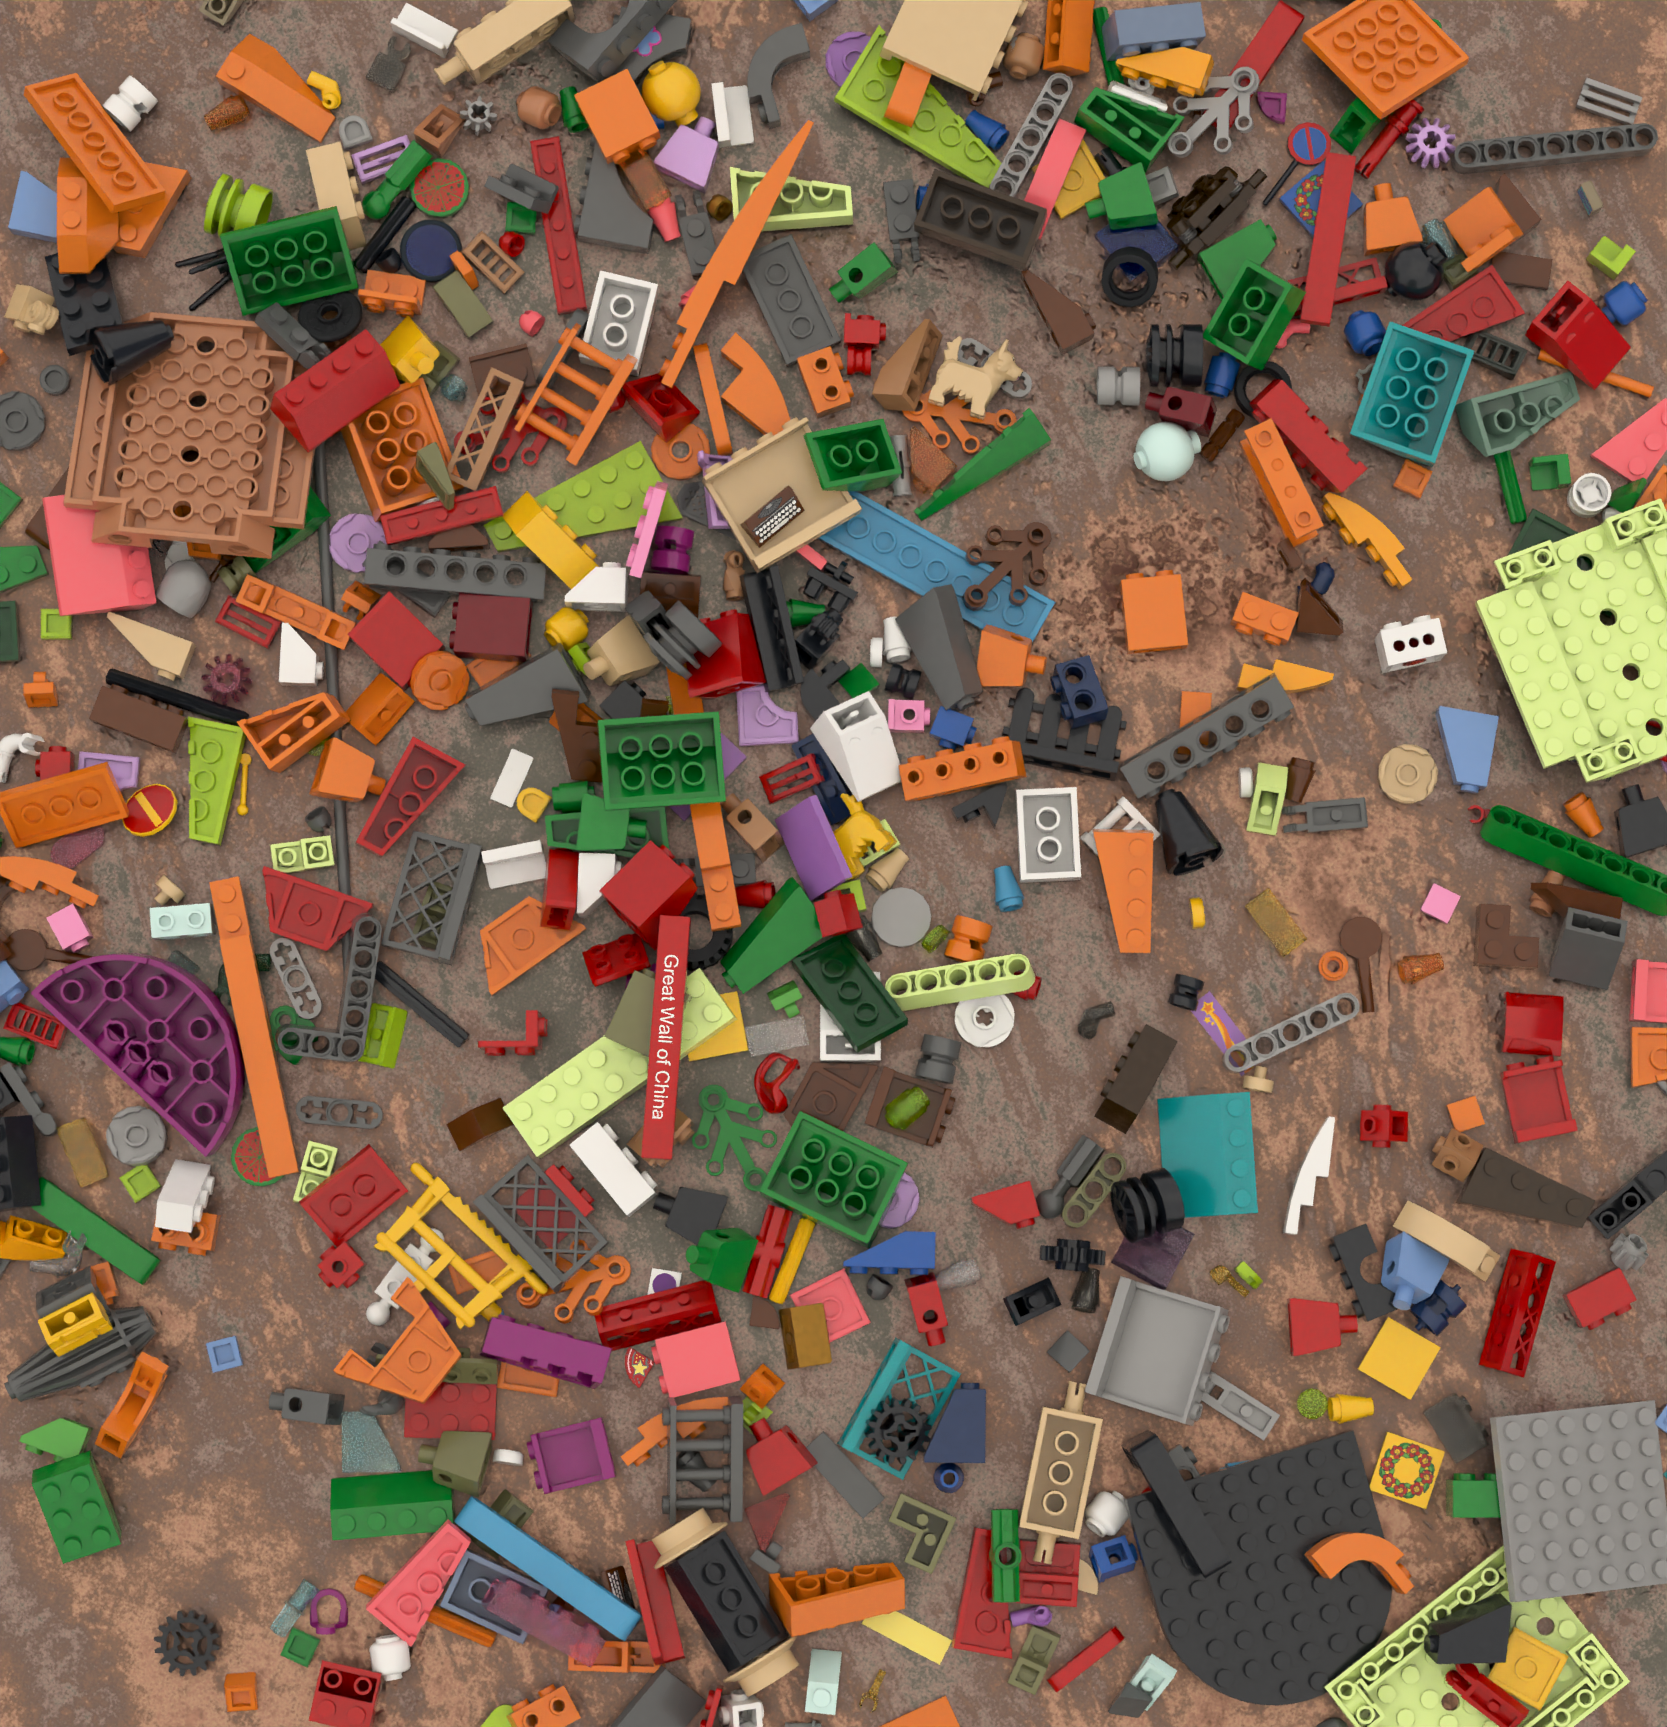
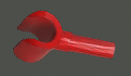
[1468,805,1490,824]

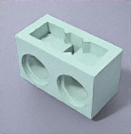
[150,903,216,941]

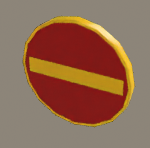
[122,784,177,837]

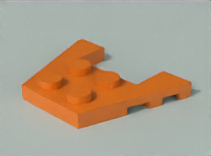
[333,1277,462,1404]

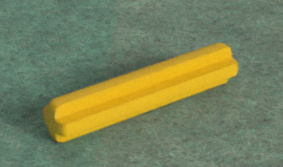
[769,1218,815,1304]

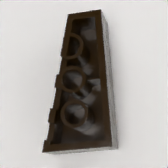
[1456,1147,1595,1229]

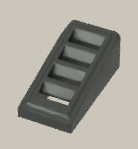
[1463,331,1528,380]

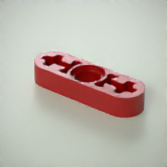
[1047,1625,1125,1692]

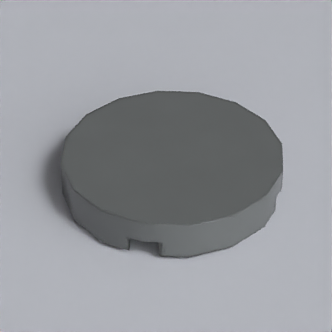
[0,391,46,451]

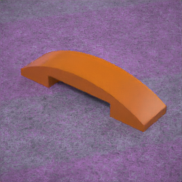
[236,574,357,650]

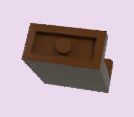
[864,1066,956,1148]

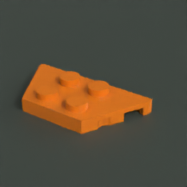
[480,896,587,996]

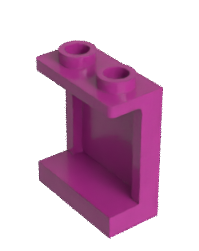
[527,1417,617,1494]

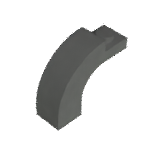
[747,23,810,129]

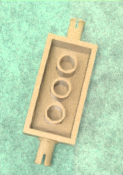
[434,0,575,86]
[1018,1381,1103,1564]

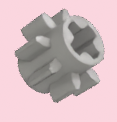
[460,96,497,136]
[1609,1233,1649,1271]

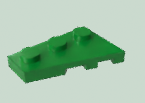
[0,545,49,593]

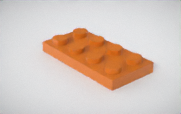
[0,762,129,848]

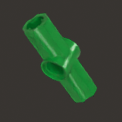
[989,1509,1022,1603]

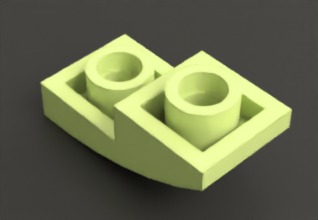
[270,835,334,874]
[293,1141,338,1203]

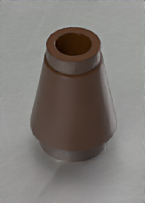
[1285,757,1316,803]

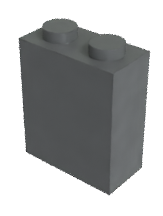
[1549,907,1628,990]

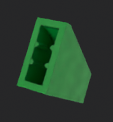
[1329,97,1385,154]
[1197,219,1277,301]

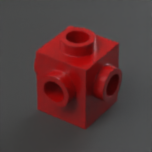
[1360,1105,1408,1148]
[317,1241,367,1289]

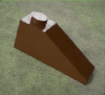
[1020,269,1096,355]
[1530,882,1623,919]

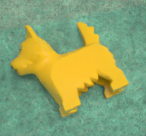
[833,793,897,880]

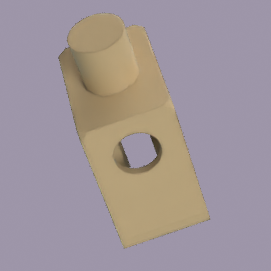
[583,615,660,686]

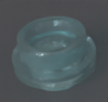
[439,374,468,401]

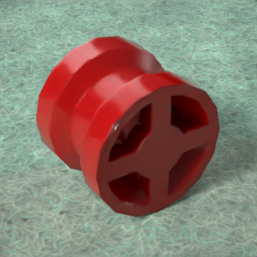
[847,345,872,376]

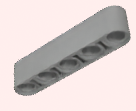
[990,73,1073,198]
[1222,993,1360,1073]

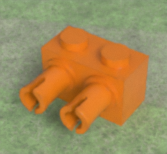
[151,1213,221,1256]

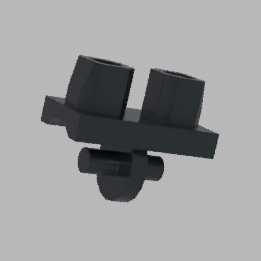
[803,561,858,614]

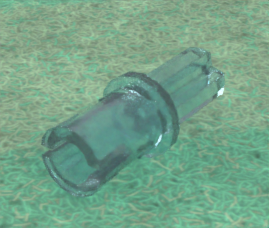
[270,1579,319,1637]

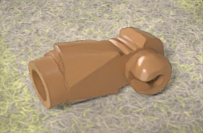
[723,550,745,601]

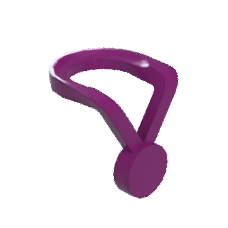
[310,1588,348,1635]

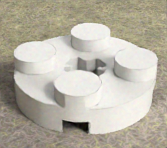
[955,994,1015,1048]

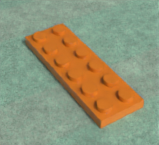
[24,73,166,214]

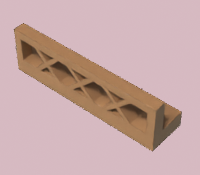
[447,367,526,491]

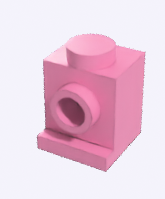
[888,699,930,733]

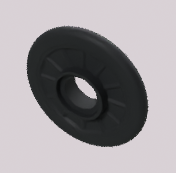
[298,291,363,342]

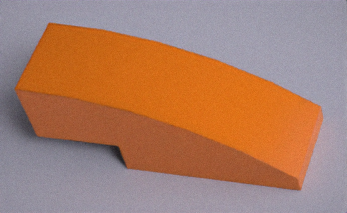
[568,1639,666,1673]

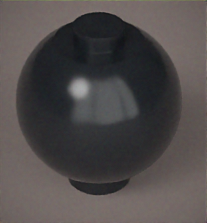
[1384,241,1449,301]

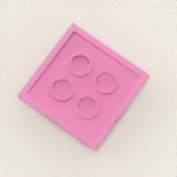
[626,481,669,578]

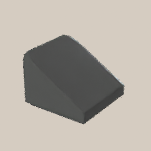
[1047,1330,1090,1373]
[1108,1682,1153,1718]

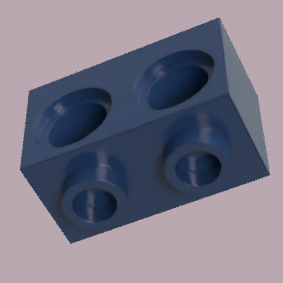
[1050,655,1109,729]

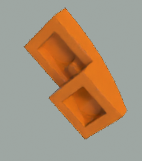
[1177,691,1212,755]

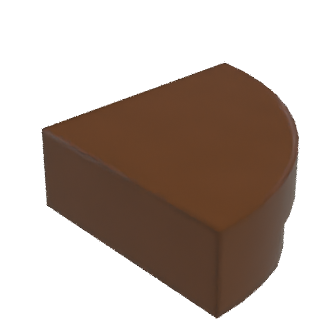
[749,1295,780,1329]

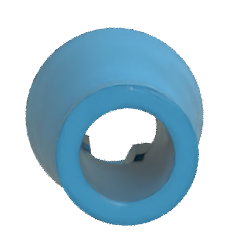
[994,866,1024,912]

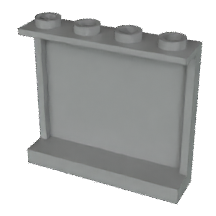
[1085,1276,1230,1426]

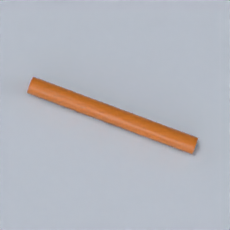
[1537,349,1654,398]

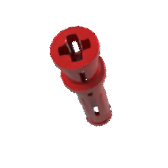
[1354,99,1424,179]

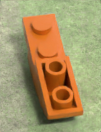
[0,856,99,909]
[620,1397,728,1467]

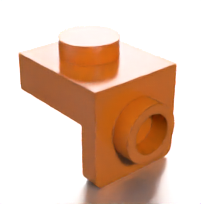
[80,1261,120,1305]
[740,1364,785,1409]

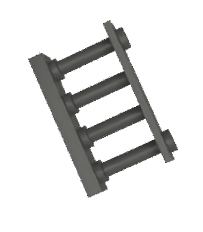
[662,1396,743,1524]

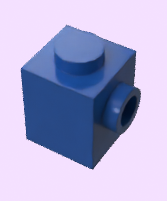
[929,706,977,751]

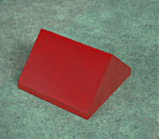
[622,373,700,443]

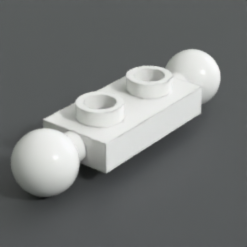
[366,1228,444,1326]

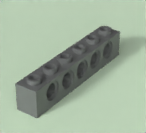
[364,544,546,603]
[1119,673,1294,799]

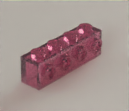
[481,1577,606,1668]

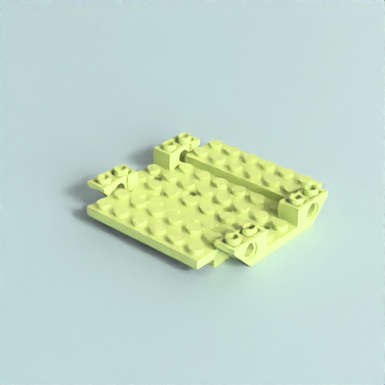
[1475,498,1667,783]

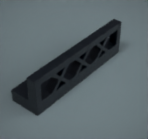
[739,565,804,692]

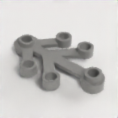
[1168,67,1260,158]

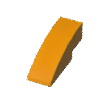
[1236,659,1334,694]

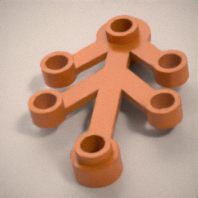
[902,390,1017,455]
[516,1239,631,1324]

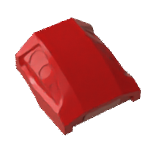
[1501,992,1564,1057]

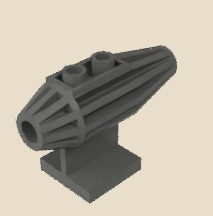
[4,1266,157,1402]

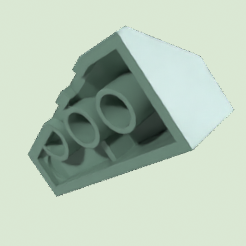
[1455,372,1580,457]

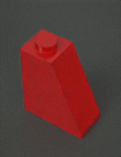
[540,848,579,930]

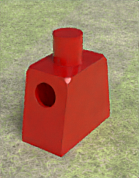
[904,1272,948,1346]
[1287,1298,1358,1356]
[746,1417,818,1496]

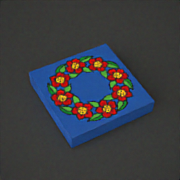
[1279,160,1363,238]

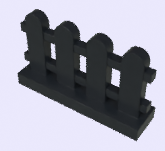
[1002,688,1127,781]

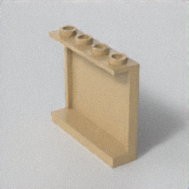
[880,0,1028,101]
[702,417,862,573]

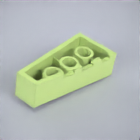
[730,167,853,232]

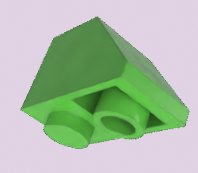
[19,1417,93,1462]

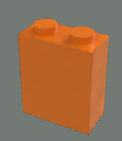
[574,69,661,164]
[1120,570,1188,655]

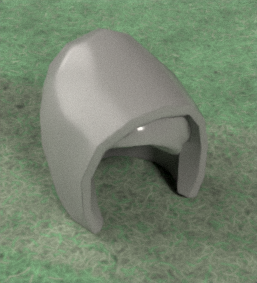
[155,560,211,618]

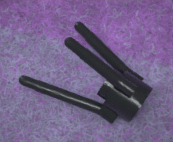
[175,248,232,311]

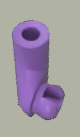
[1009,1605,1052,1627]

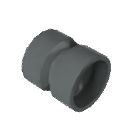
[915,1034,961,1084]

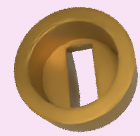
[706,194,733,221]

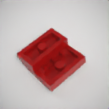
[1016,1539,1081,1607]

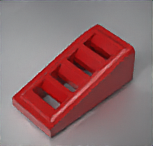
[3,1002,68,1050]

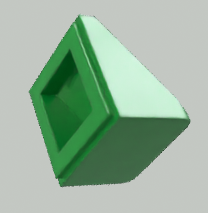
[1607,478,1647,513]
[838,663,880,699]

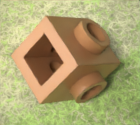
[1431,1128,1484,1182]

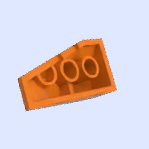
[216,34,336,143]

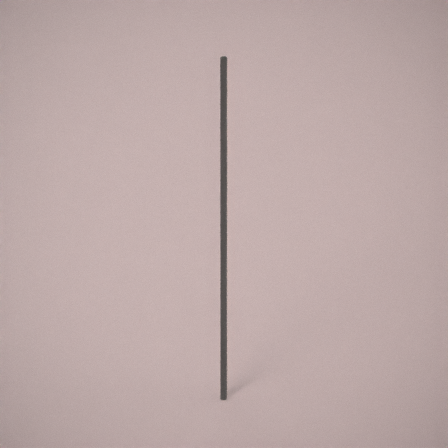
[314,341,351,974]

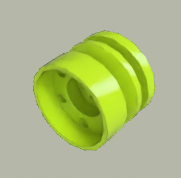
[204,174,274,238]

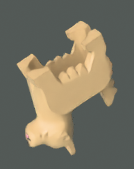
[928,336,1023,420]

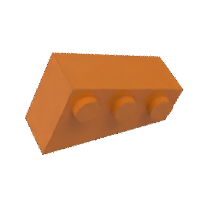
[237,692,351,773]

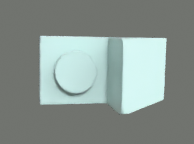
[1129,1654,1177,1711]

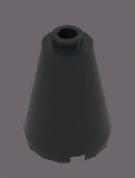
[86,320,174,385]
[1155,789,1224,876]

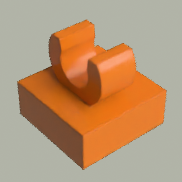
[341,581,381,621]
[23,672,58,708]

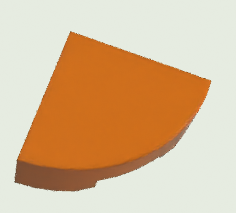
[449,250,479,290]

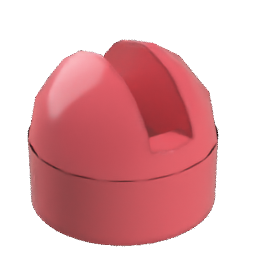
[519,310,545,337]

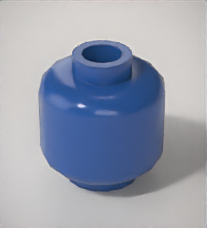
[1602,281,1648,325]
[1344,310,1386,356]

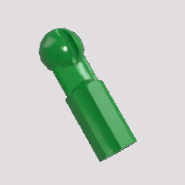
[362,140,433,220]

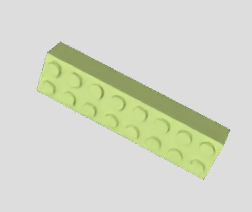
[503,968,737,1159]

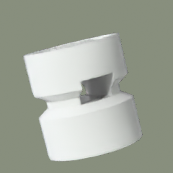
[102,75,158,132]
[1567,473,1611,518]

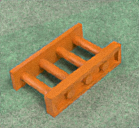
[514,323,638,466]
[1239,418,1324,548]

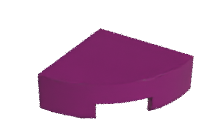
[1257,91,1287,125]

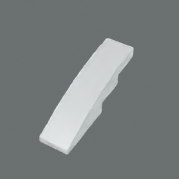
[1283,1116,1335,1235]

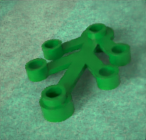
[692,1085,777,1192]

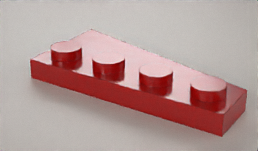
[951,1527,1012,1659]

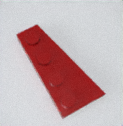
[1402,265,1525,342]

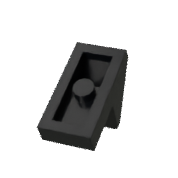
[951,782,1008,829]
[1003,1277,1062,1326]

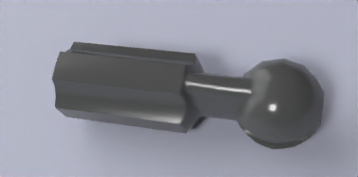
[1036,1135,1105,1219]

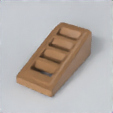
[461,231,524,294]

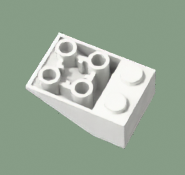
[810,691,902,802]
[820,972,881,1062]

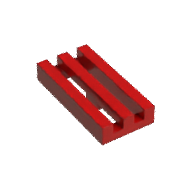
[215,595,282,650]
[759,753,825,804]

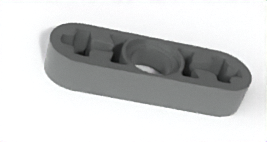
[536,308,589,389]
[296,1096,384,1129]

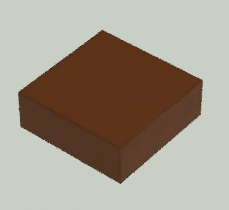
[1276,538,1303,573]

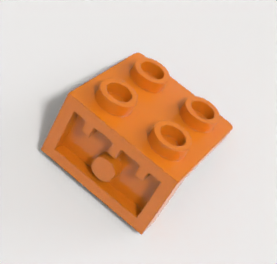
[1443,187,1524,273]
[358,269,427,318]

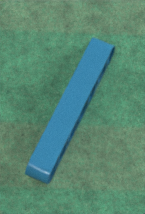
[454,1496,642,1641]

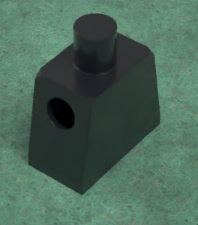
[1614,784,1667,858]
[653,1187,729,1245]

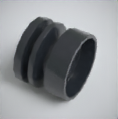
[1145,324,1203,387]
[1110,1168,1185,1243]

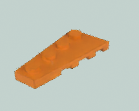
[1630,1027,1667,1088]

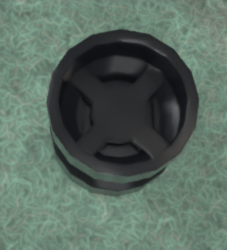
[884,662,922,700]
[1168,974,1205,1011]

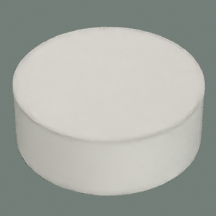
[870,637,883,668]
[1238,767,1253,798]
[493,1449,524,1466]

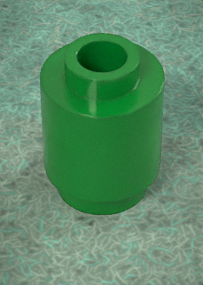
[552,781,595,813]

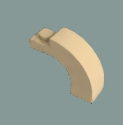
[1393,1201,1500,1282]

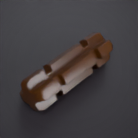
[1199,409,1245,462]

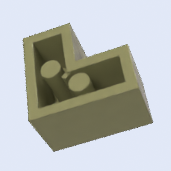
[888,1492,957,1574]

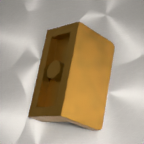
[779,1303,832,1369]

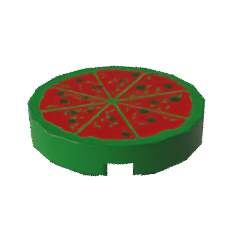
[410,158,469,218]
[231,1127,285,1187]

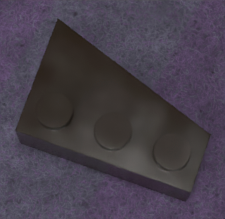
[1094,1024,1178,1134]

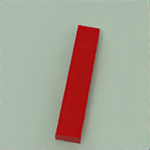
[530,136,588,315]
[1300,152,1357,327]

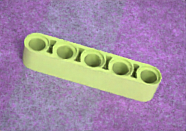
[885,954,1035,1011]

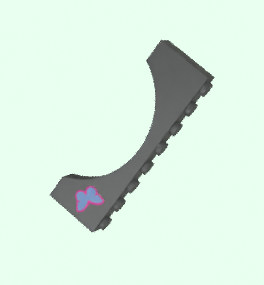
[574,6,692,254]

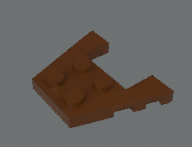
[551,689,669,783]

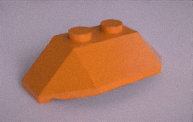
[57,158,119,274]

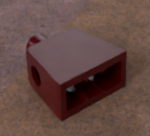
[1145,387,1217,438]

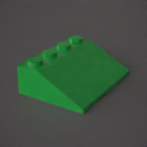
[220,206,359,316]
[597,711,726,811]
[759,1111,908,1249]

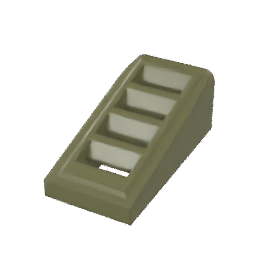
[416,442,455,511]

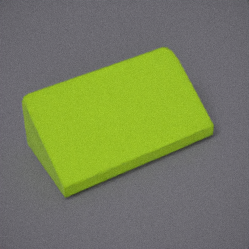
[358,1003,408,1069]

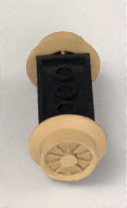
[652,1508,799,1697]

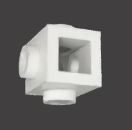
[718,1689,764,1727]

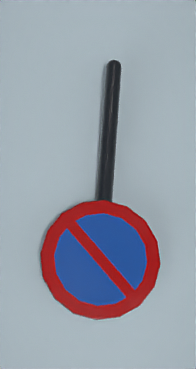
[1263,122,1331,206]

